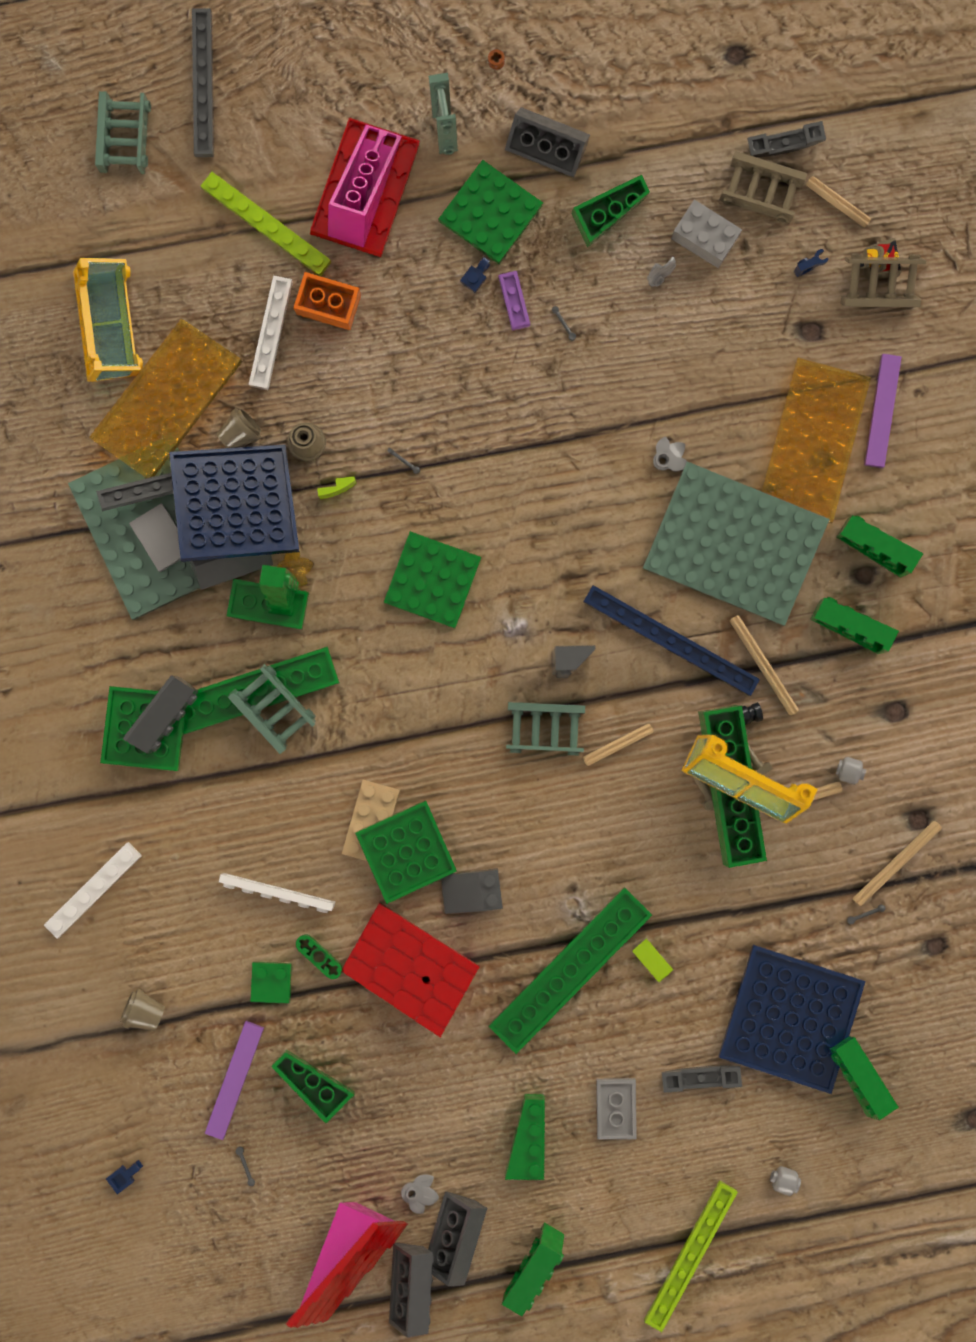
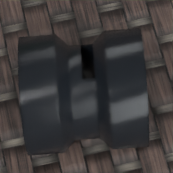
[742,702,763,725]

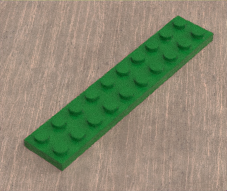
[183,647,340,735]
[488,887,652,1054]

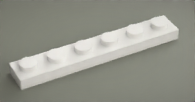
[249,275,293,390]
[44,842,142,939]
[219,873,335,913]

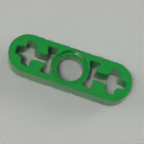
[296,934,343,979]

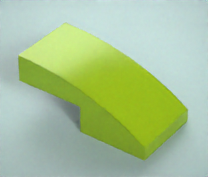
[317,476,357,499]
[632,938,673,983]

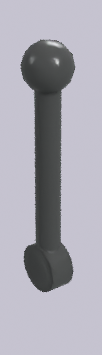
[552,306,576,341]
[387,448,420,474]
[847,904,886,924]
[236,1146,255,1187]

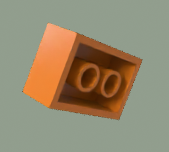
[293,272,361,330]

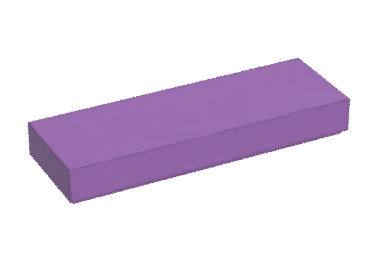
[498,270,530,331]

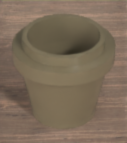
[216,408,261,448]
[287,423,326,461]
[120,989,165,1031]

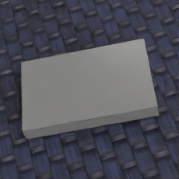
[129,503,181,572]
[596,1078,637,1140]

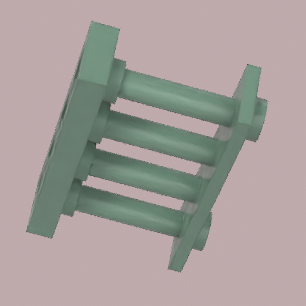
[428,72,458,155]
[95,91,151,174]
[228,664,316,754]
[506,702,586,756]

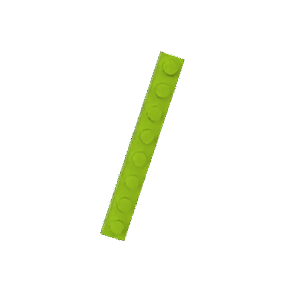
[201,172,332,276]
[644,1180,738,1332]

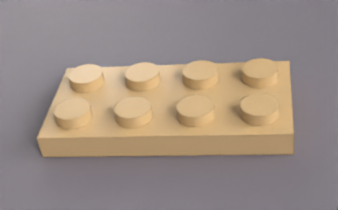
[342,779,400,861]

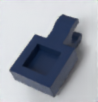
[794,249,829,278]
[460,257,490,293]
[106,1160,143,1195]

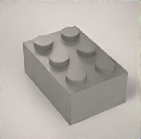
[671,200,742,269]

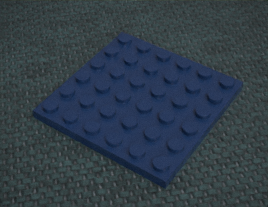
[169,444,299,562]
[718,944,866,1094]

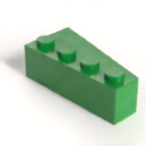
[571,175,650,248]
[836,515,924,578]
[259,565,300,616]
[810,597,899,654]
[830,1037,899,1120]
[271,1049,355,1123]
[505,1094,545,1180]
[502,1222,564,1317]

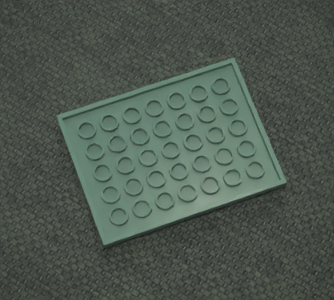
[68,435,200,620]
[643,462,830,626]

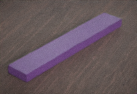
[864,353,902,468]
[205,1021,264,1140]

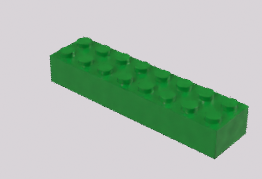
[698,705,767,868]

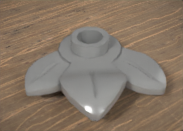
[647,257,676,287]
[653,437,687,472]
[401,1174,439,1214]

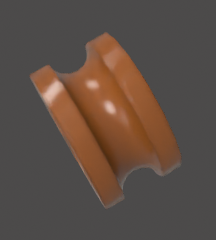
[488,49,505,70]

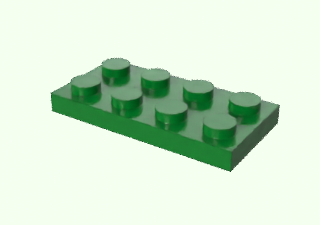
[226,579,309,630]

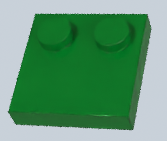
[250,962,292,1003]

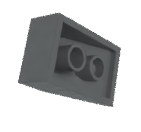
[441,868,503,914]

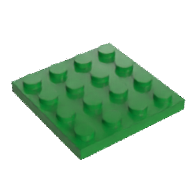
[438,159,543,264]
[384,531,481,629]
[100,686,186,771]
[355,800,457,904]

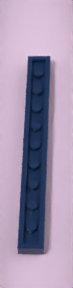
[583,585,760,696]

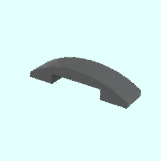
[747,121,826,157]
[662,1066,742,1093]

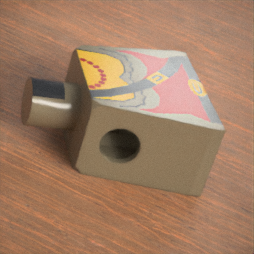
[860,238,902,279]

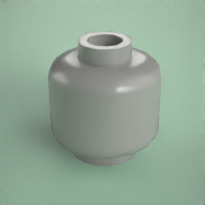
[836,757,866,785]
[770,1166,801,1196]

